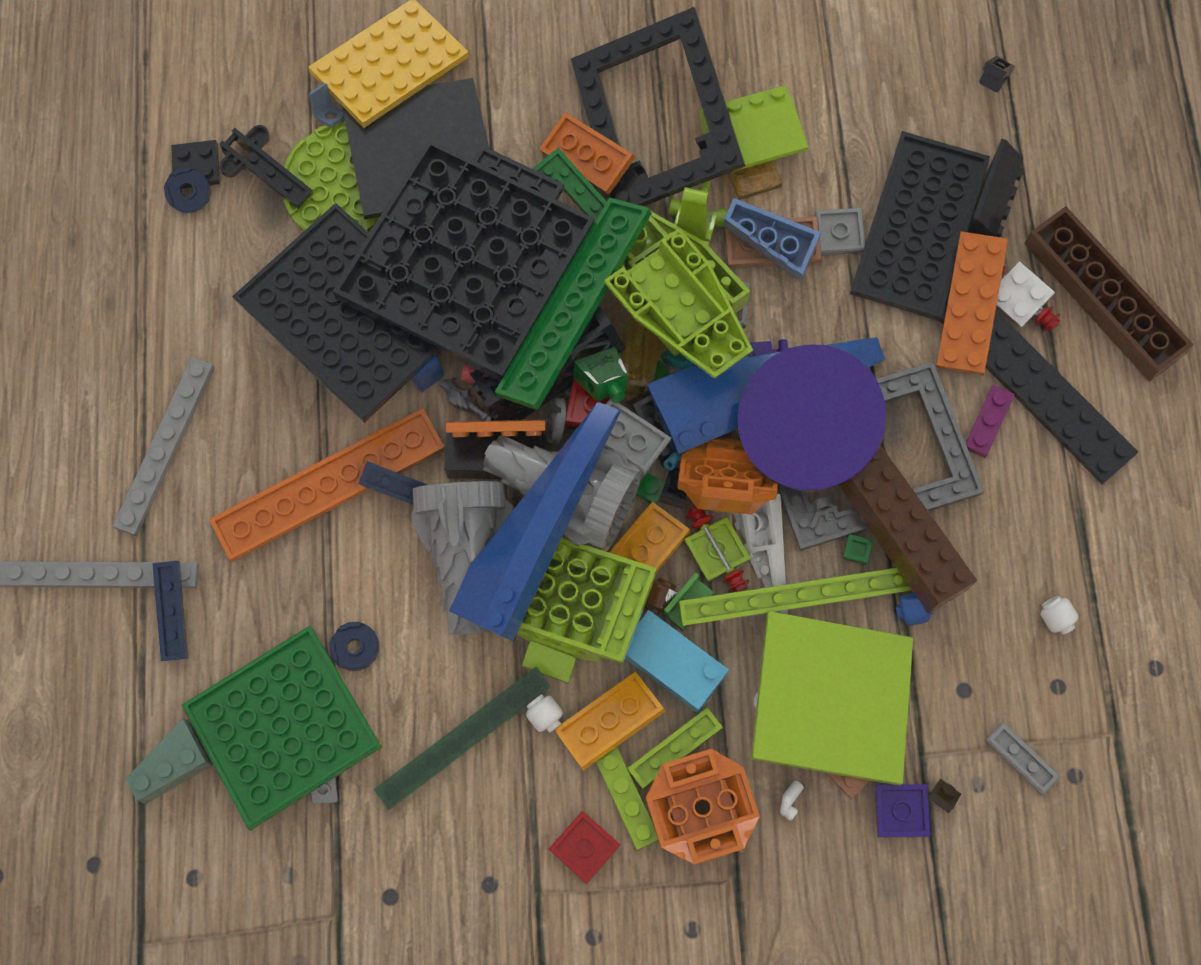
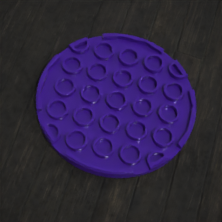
[738,344,887,491]

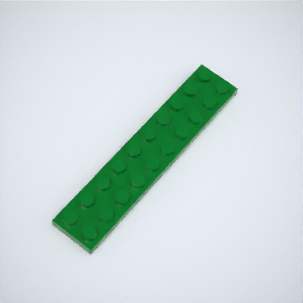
[495,197,652,410]

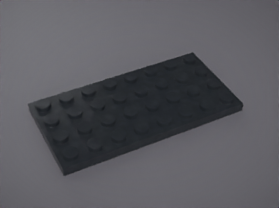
[850,131,990,321]

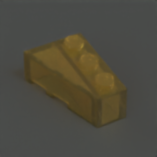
[621,317,665,395]

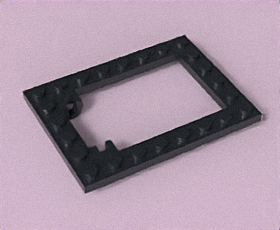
[571,7,746,206]

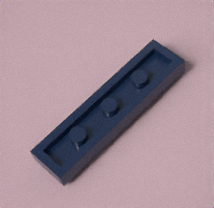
[152,561,188,661]

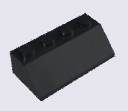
[967,138,1024,237]

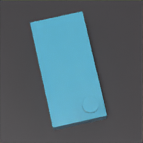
[625,610,729,714]

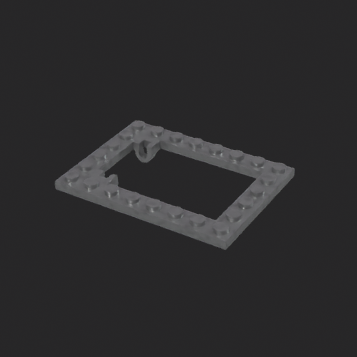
[777,362,985,551]

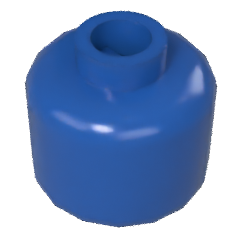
[896,593,934,626]

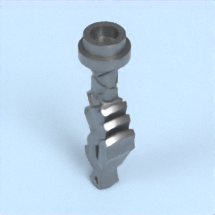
[439,377,495,421]

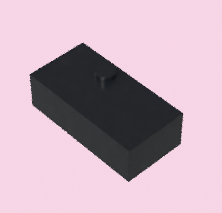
[444,431,545,480]

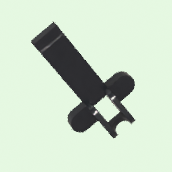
[219,125,313,209]

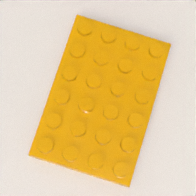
[308,0,469,128]

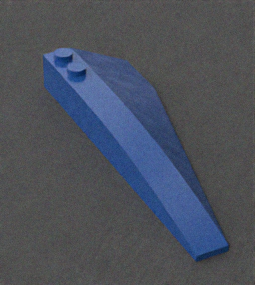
[646,337,885,454]
[449,402,621,641]

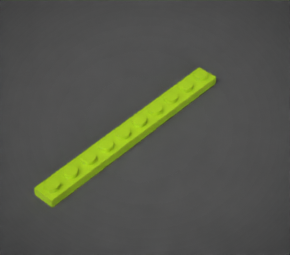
[678,568,912,626]

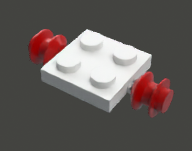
[996,261,1061,332]

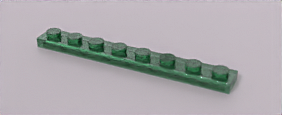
[374,667,551,810]

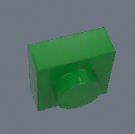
[636,472,665,504]
[843,534,873,565]

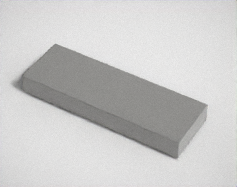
[985,722,1061,795]

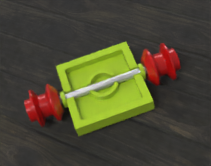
[684,506,751,593]

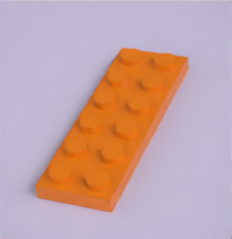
[936,232,1008,376]

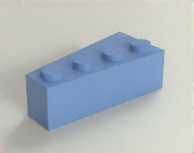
[724,198,821,282]

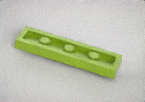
[627,707,723,790]
[596,747,659,851]

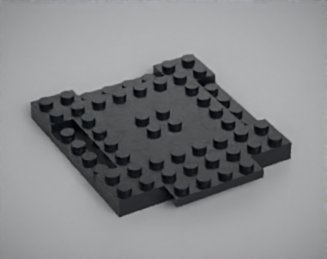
[333,140,595,381]

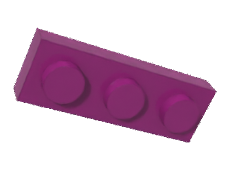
[966,385,1015,458]

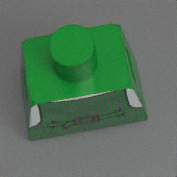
[574,346,627,403]

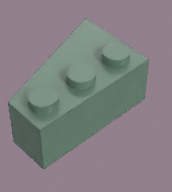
[126,718,213,804]

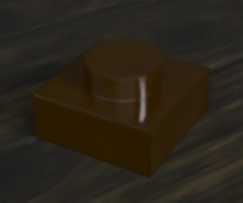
[927,778,961,813]

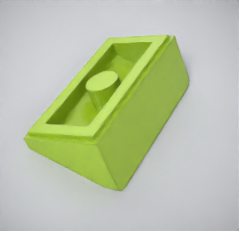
[522,640,577,683]

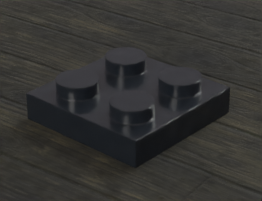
[171,140,220,188]

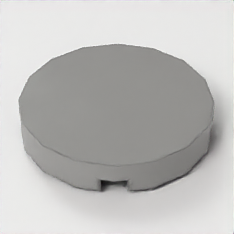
[544,397,566,446]

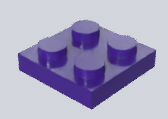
[875,784,930,838]

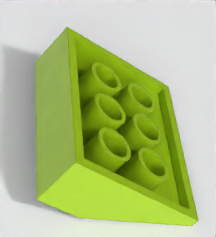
[699,85,808,172]

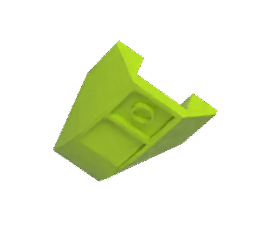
[604,228,753,379]

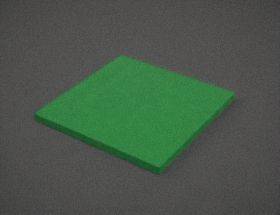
[182,626,382,831]

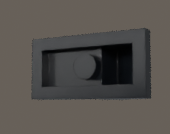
[979,56,1016,92]
[659,468,687,509]

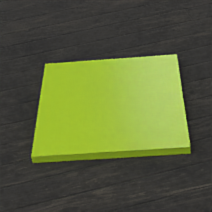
[751,611,913,786]

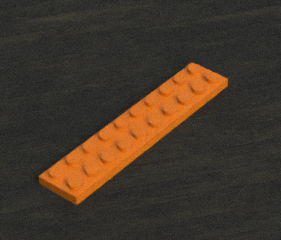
[209,408,446,563]

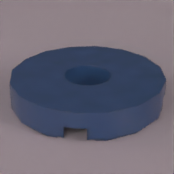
[164,167,211,213]
[330,622,379,671]

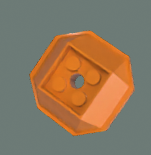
[678,437,778,515]
[646,748,760,865]

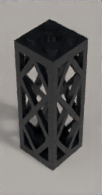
[470,306,626,420]

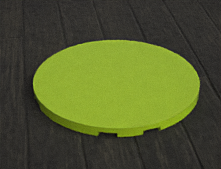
[283,120,379,233]

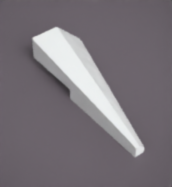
[733,494,788,614]

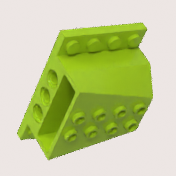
[516,537,657,664]

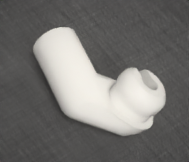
[779,781,804,821]

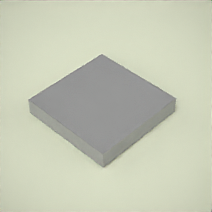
[815,208,865,256]

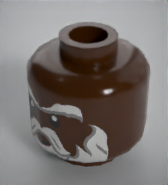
[645,577,678,616]

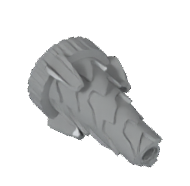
[483,436,642,552]
[411,481,514,635]

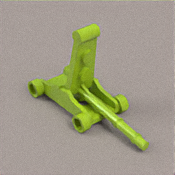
[668,180,728,247]

